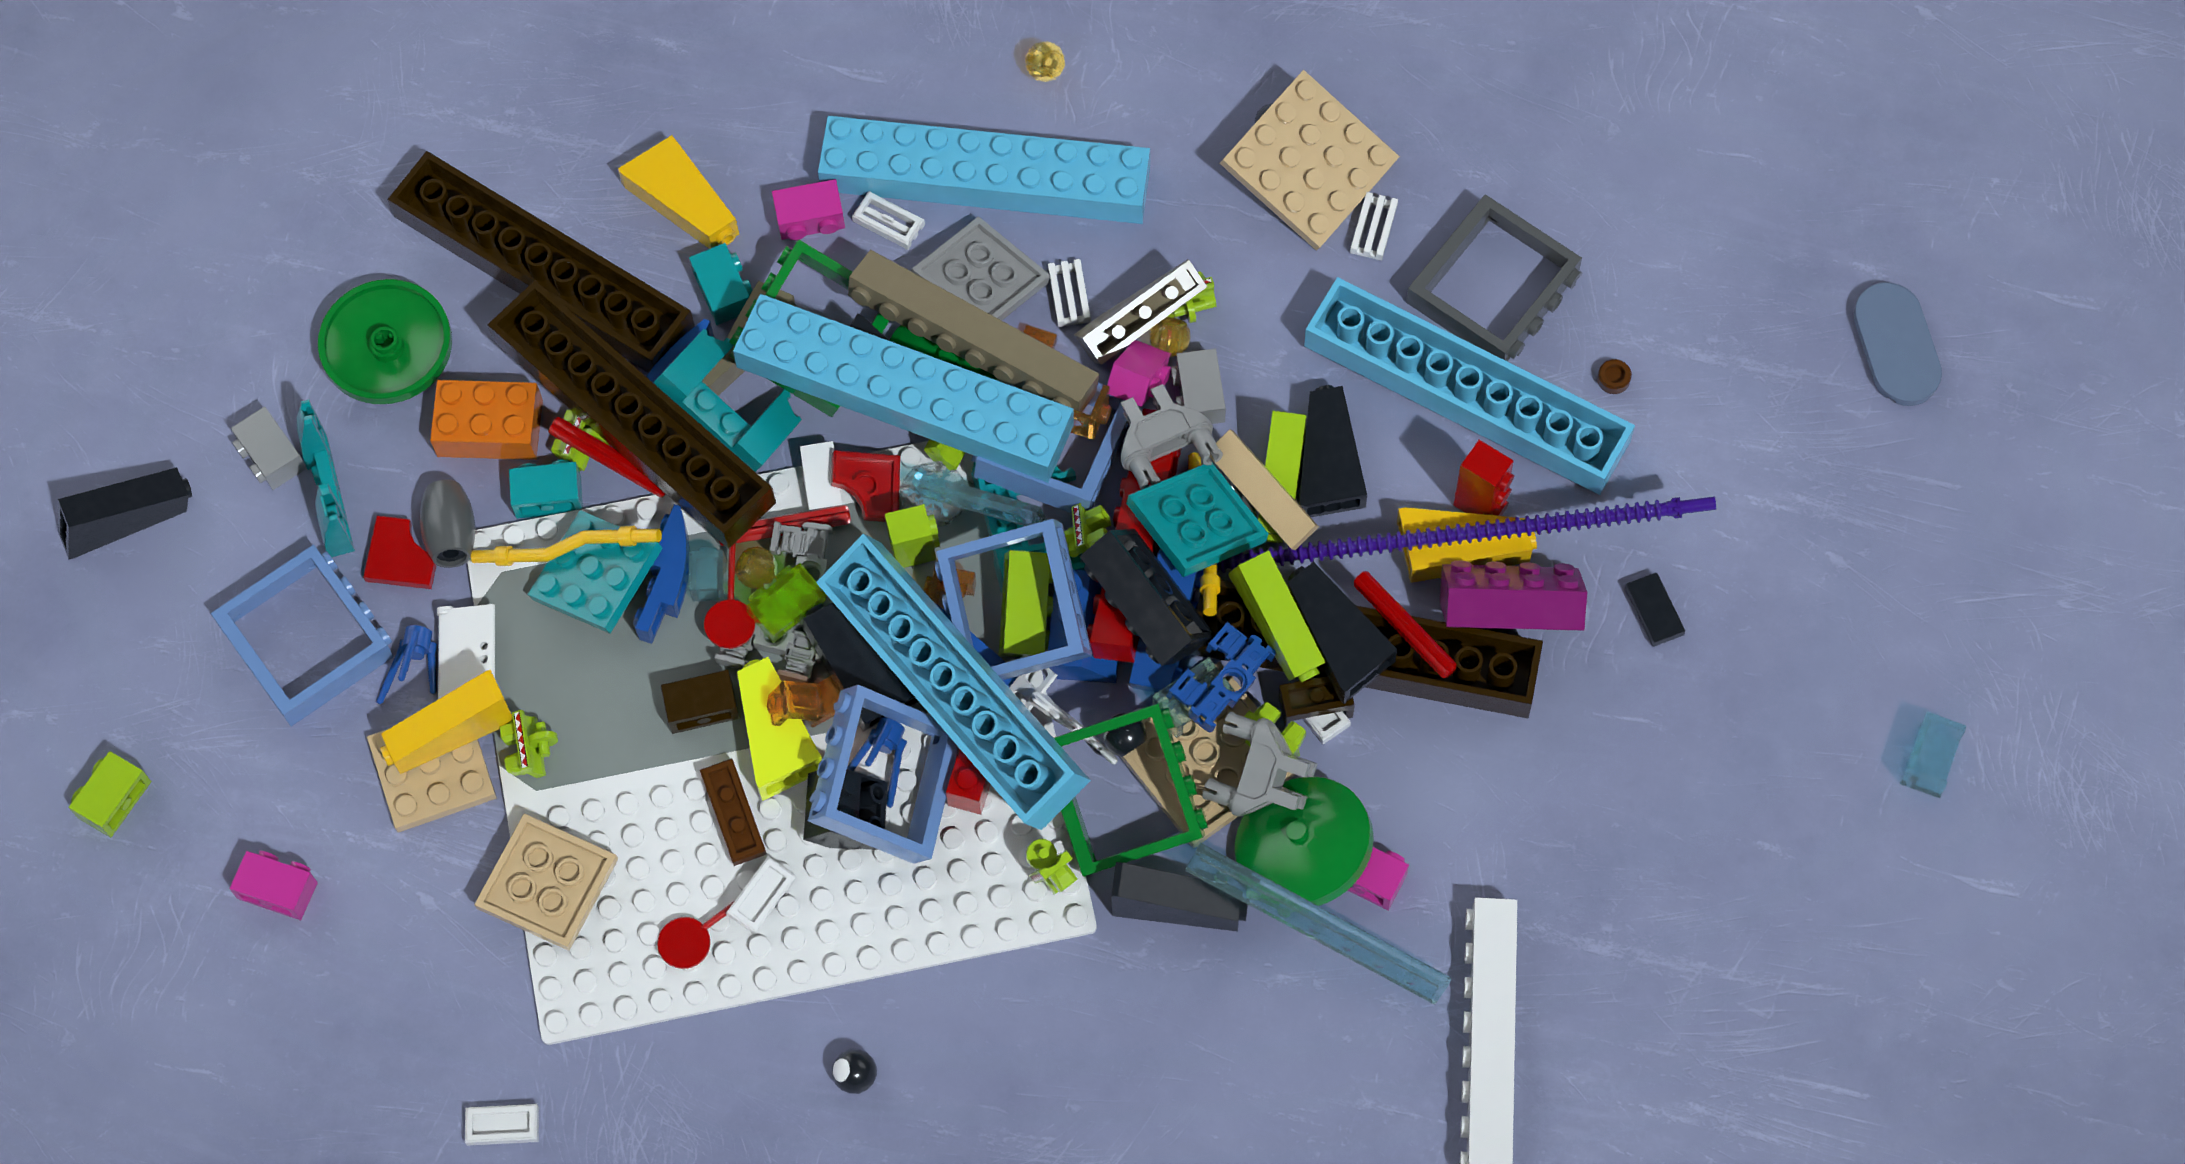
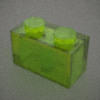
[746,563,826,643]

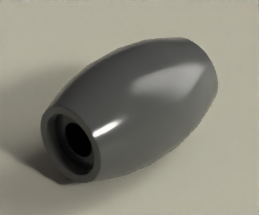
[419,480,475,568]

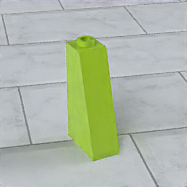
[1258,411,1306,543]
[1228,550,1325,683]

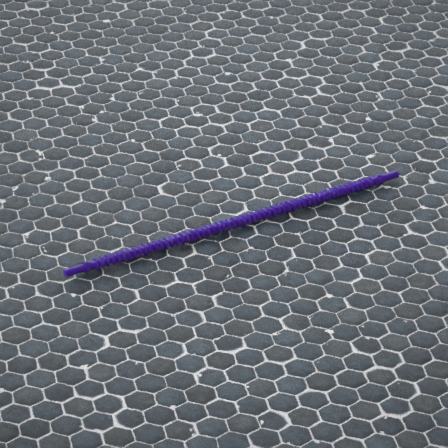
[1217,496,1716,573]

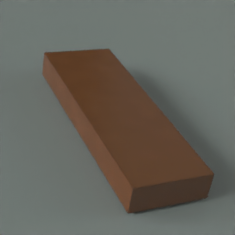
[700,758,767,866]

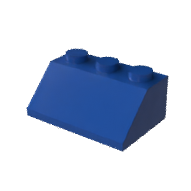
[1048,570,1118,683]

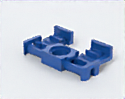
[1166,622,1276,732]

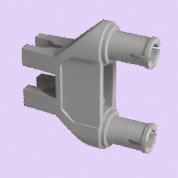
[1121,384,1223,490]
[1202,712,1318,817]

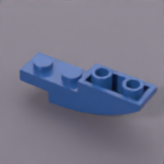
[633,504,690,644]

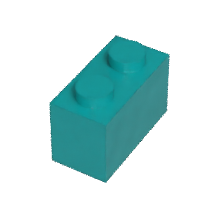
[689,243,753,326]
[509,460,583,519]

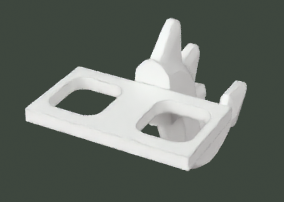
[1010,668,1118,765]

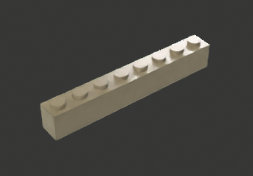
[848,249,1099,420]

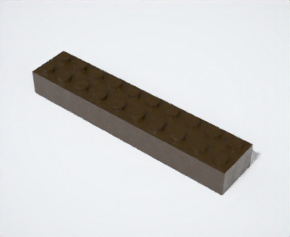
[387,151,695,373]
[487,280,776,549]
[1191,580,1543,719]

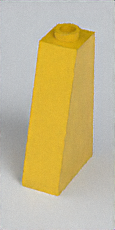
[618,135,739,249]
[1397,507,1537,583]
[380,669,513,774]

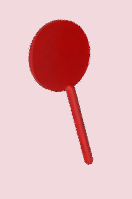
[704,543,756,649]
[658,901,734,969]

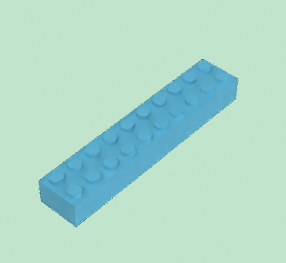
[818,116,1150,224]
[1304,277,1635,495]
[733,294,1074,483]
[816,534,1091,830]

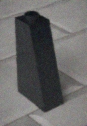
[1299,385,1367,517]
[58,467,192,560]
[1287,561,1397,704]
[802,603,919,732]
[1111,862,1248,932]

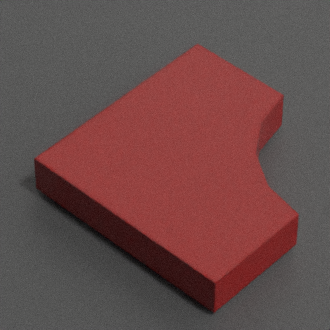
[831,450,900,522]
[363,516,437,590]

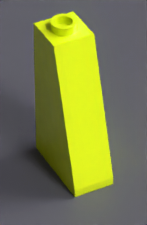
[737,657,822,801]

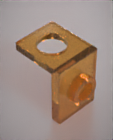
[1070,384,1111,440]

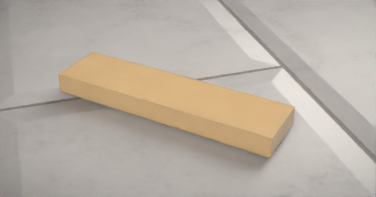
[1209,429,1319,550]

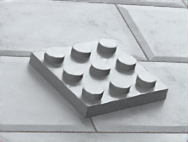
[911,216,1050,321]

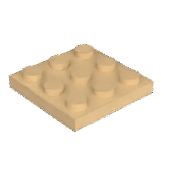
[367,729,497,833]
[474,814,618,951]

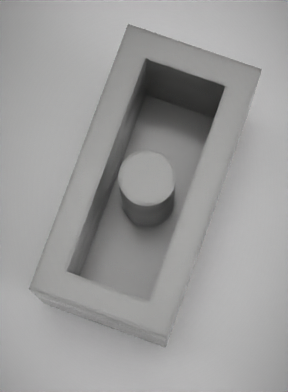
[1171,348,1226,424]
[231,406,307,490]

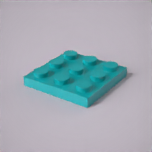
[1126,463,1269,577]
[527,510,663,634]

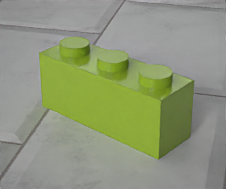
[999,550,1053,658]

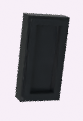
[1625,572,1685,647]

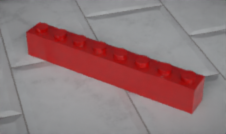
[1087,408,1182,663]

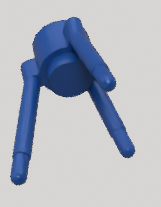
[377,625,437,704]
[847,718,907,808]

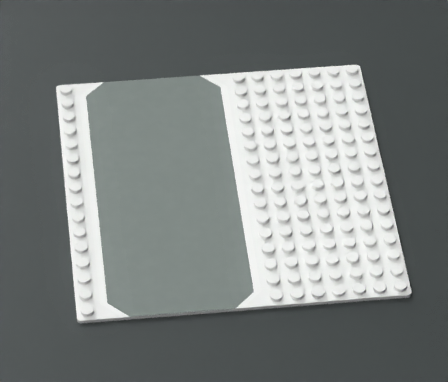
[467,441,1097,1045]

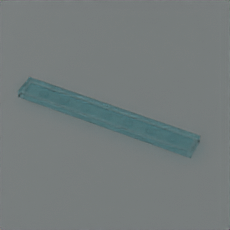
[1185,843,1451,1005]

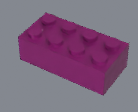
[1439,560,1588,631]

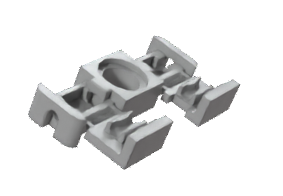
[759,521,834,628]
[715,615,822,687]

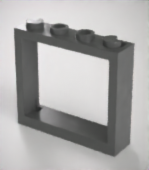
[1406,194,1582,362]

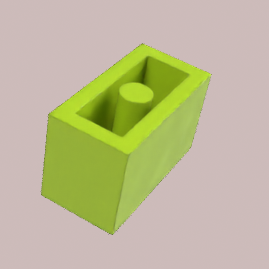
[885,504,940,568]
[68,751,152,838]

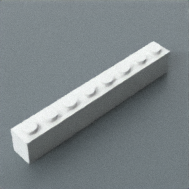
[1460,897,1517,1164]

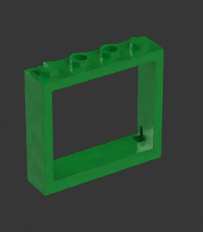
[729,239,889,417]
[1053,702,1209,877]

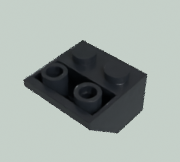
[803,769,888,850]

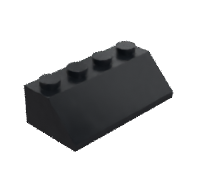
[1080,529,1216,666]

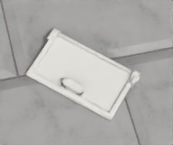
[437,604,495,700]

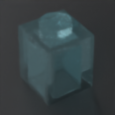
[689,547,727,602]

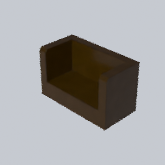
[661,670,740,734]
[1278,676,1355,728]

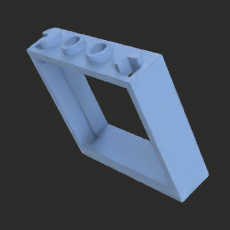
[971,383,1129,513]
[935,519,1092,680]
[211,544,394,726]
[808,685,958,864]

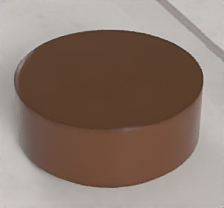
[1597,359,1632,394]

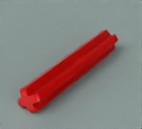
[548,417,666,498]
[719,505,851,546]
[1353,571,1457,678]

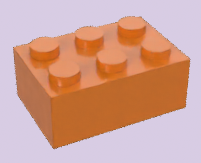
[430,380,543,460]

